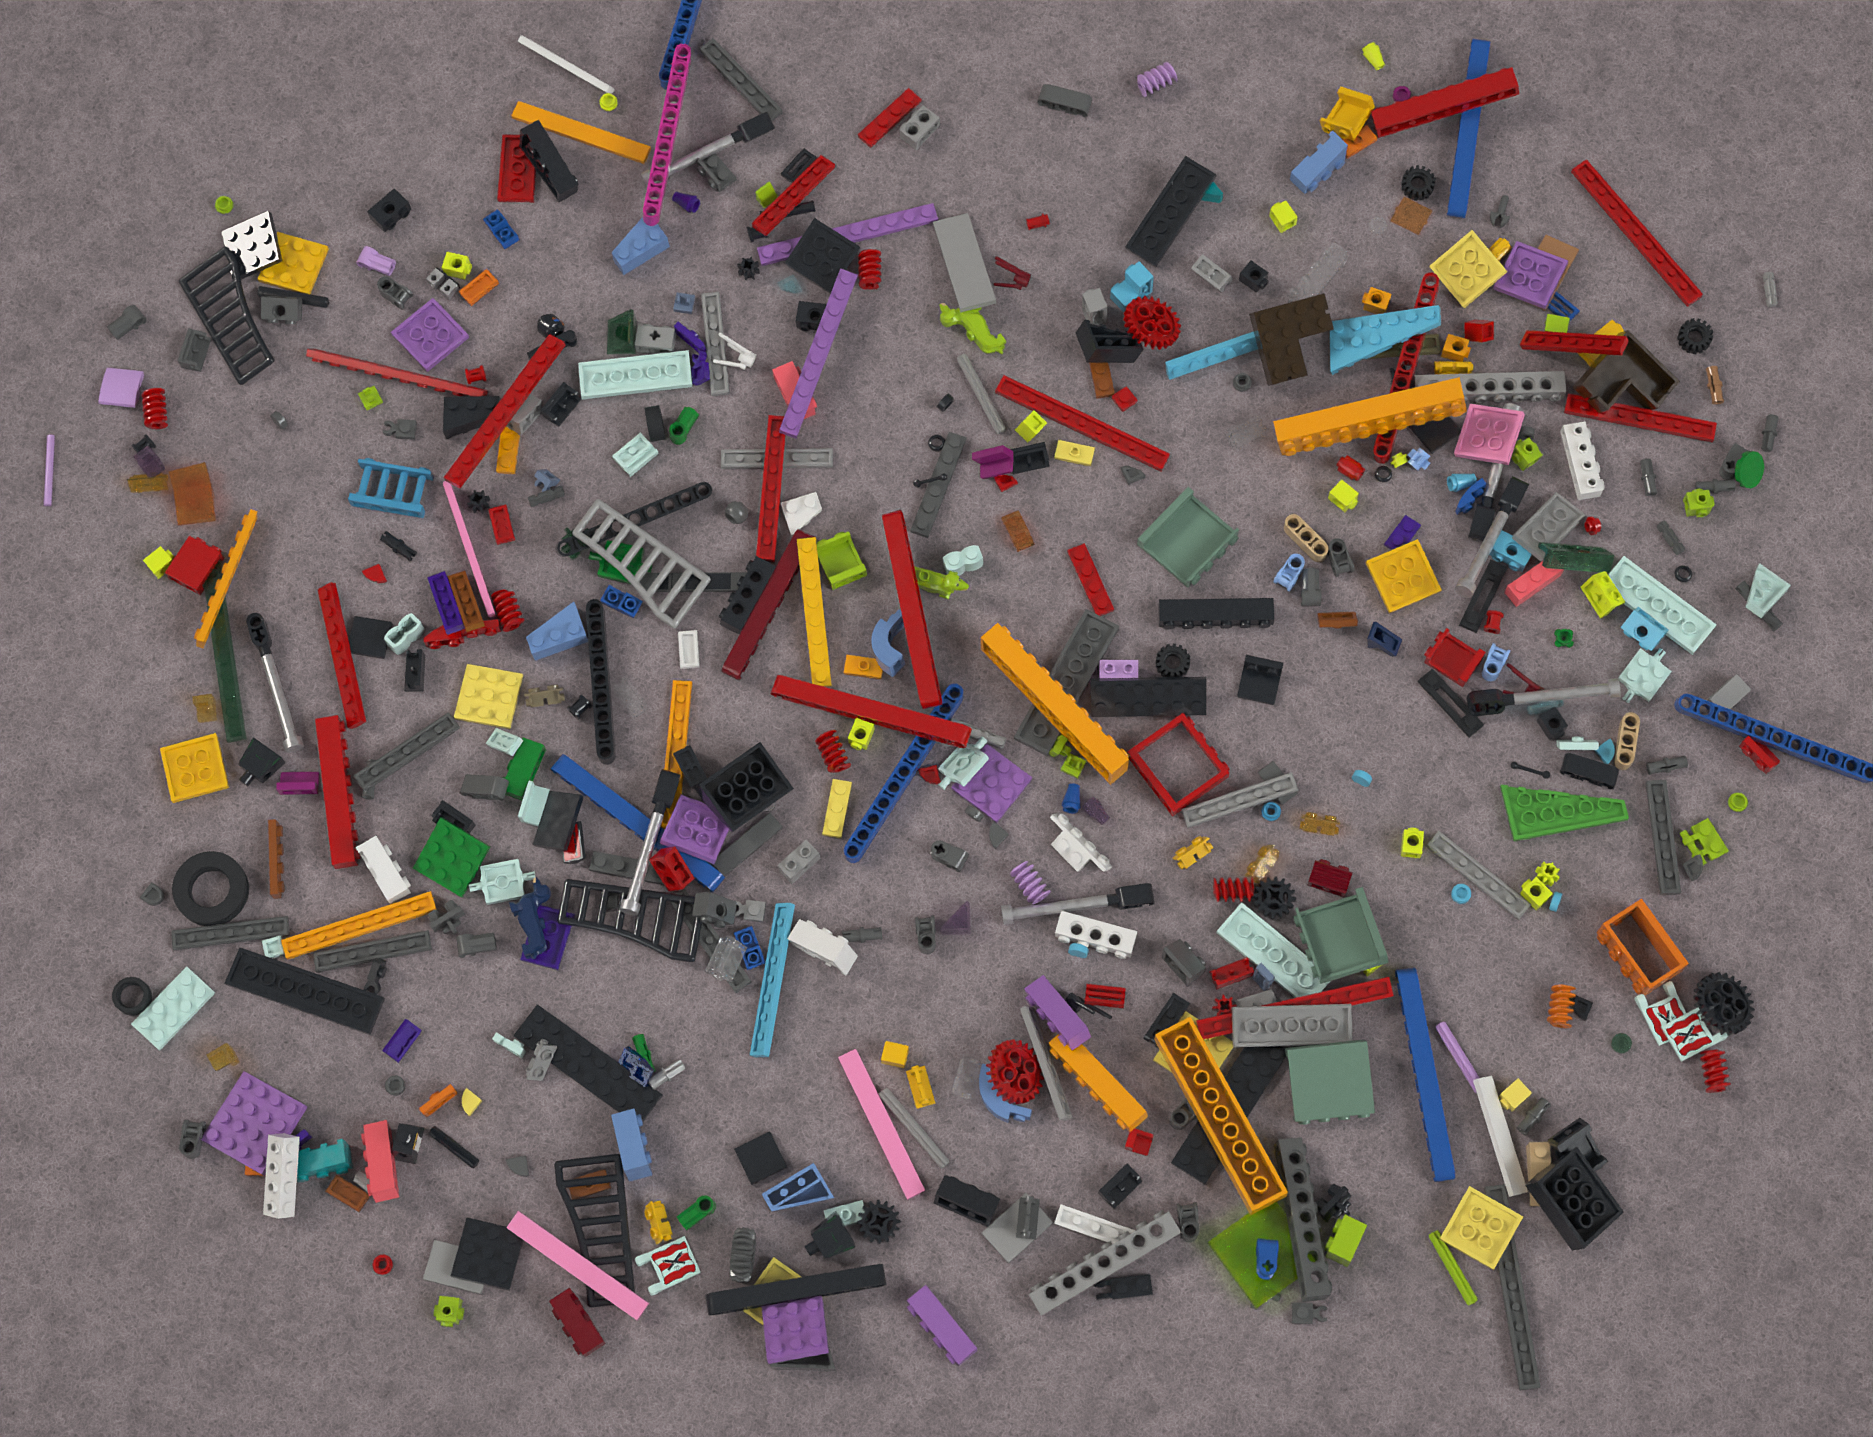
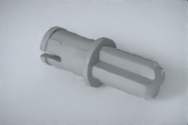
[647,1060,685,1090]

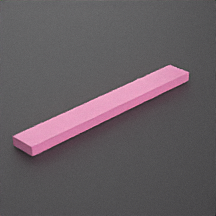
[443,481,497,620]
[838,1049,925,1200]
[507,1211,649,1320]

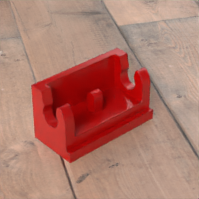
[1209,957,1254,990]

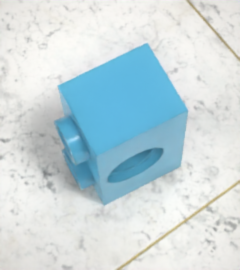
[1489,530,1532,572]
[1620,606,1669,651]

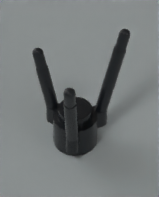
[1065,992,1112,1019]

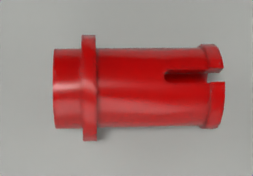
[1026,213,1050,230]

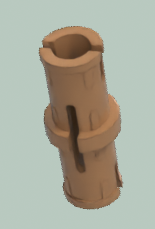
[1706,366,1724,405]

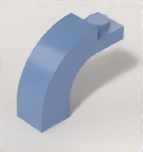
[871,609,905,677]
[979,1063,1032,1123]

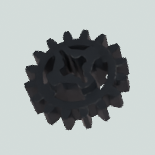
[1253,876,1296,920]
[857,1200,901,1244]

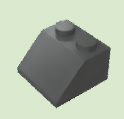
[1162,939,1206,987]

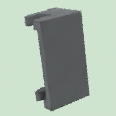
[178,328,211,372]

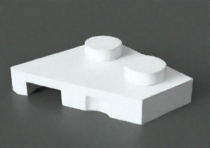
[780,492,822,537]

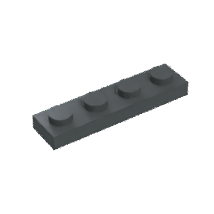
[589,851,664,885]

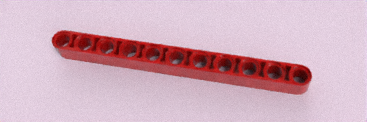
[1373,272,1439,464]
[882,510,942,709]
[771,675,972,748]

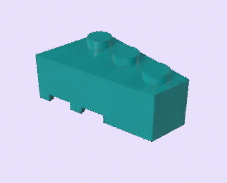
[297,1138,353,1182]

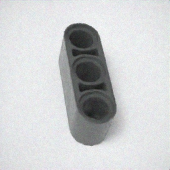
[1037,84,1093,117]
[460,774,509,801]

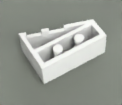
[356,836,411,904]
[787,919,858,976]

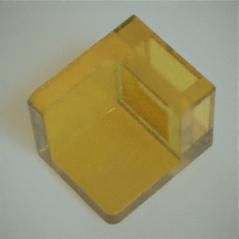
[192,694,217,723]
[206,1043,240,1071]

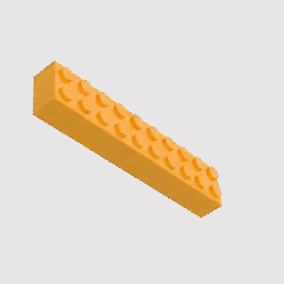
[1273,377,1467,456]
[981,623,1129,785]
[1154,1017,1288,1215]

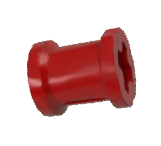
[465,365,487,385]
[1483,610,1504,634]

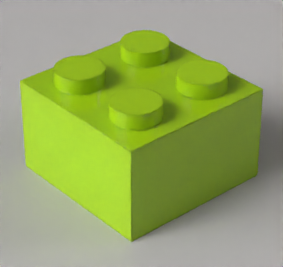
[1325,1215,1367,1267]

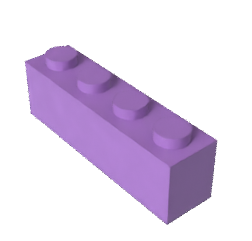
[1024,975,1091,1050]
[906,1285,977,1366]

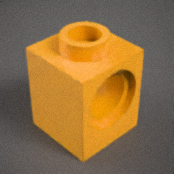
[1361,287,1392,314]
[1441,334,1471,362]

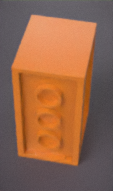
[1596,899,1689,996]

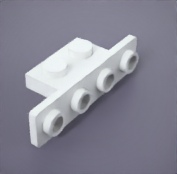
[1050,813,1112,872]

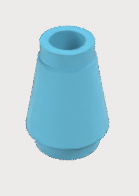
[1447,473,1477,492]

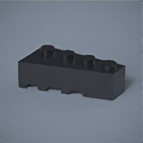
[519,120,579,202]

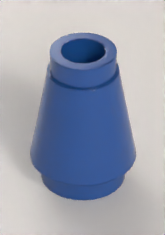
[1061,783,1081,814]

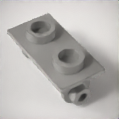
[526,1039,557,1081]

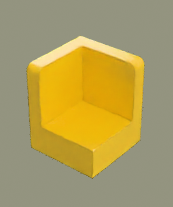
[881,1041,909,1069]

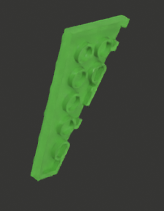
[1500,784,1629,841]

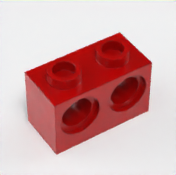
[649,846,694,892]

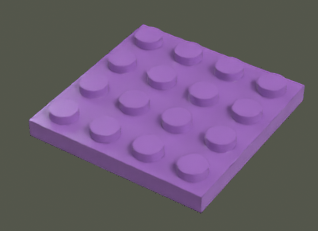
[201,1071,308,1176]

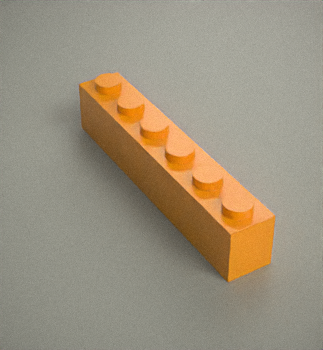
[1049,1035,1148,1132]

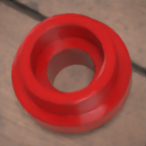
[1584,516,1601,535]
[372,1254,393,1275]

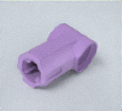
[356,246,396,276]

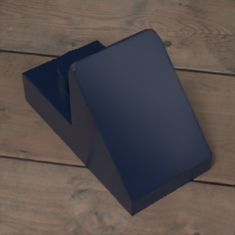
[1367,621,1402,657]

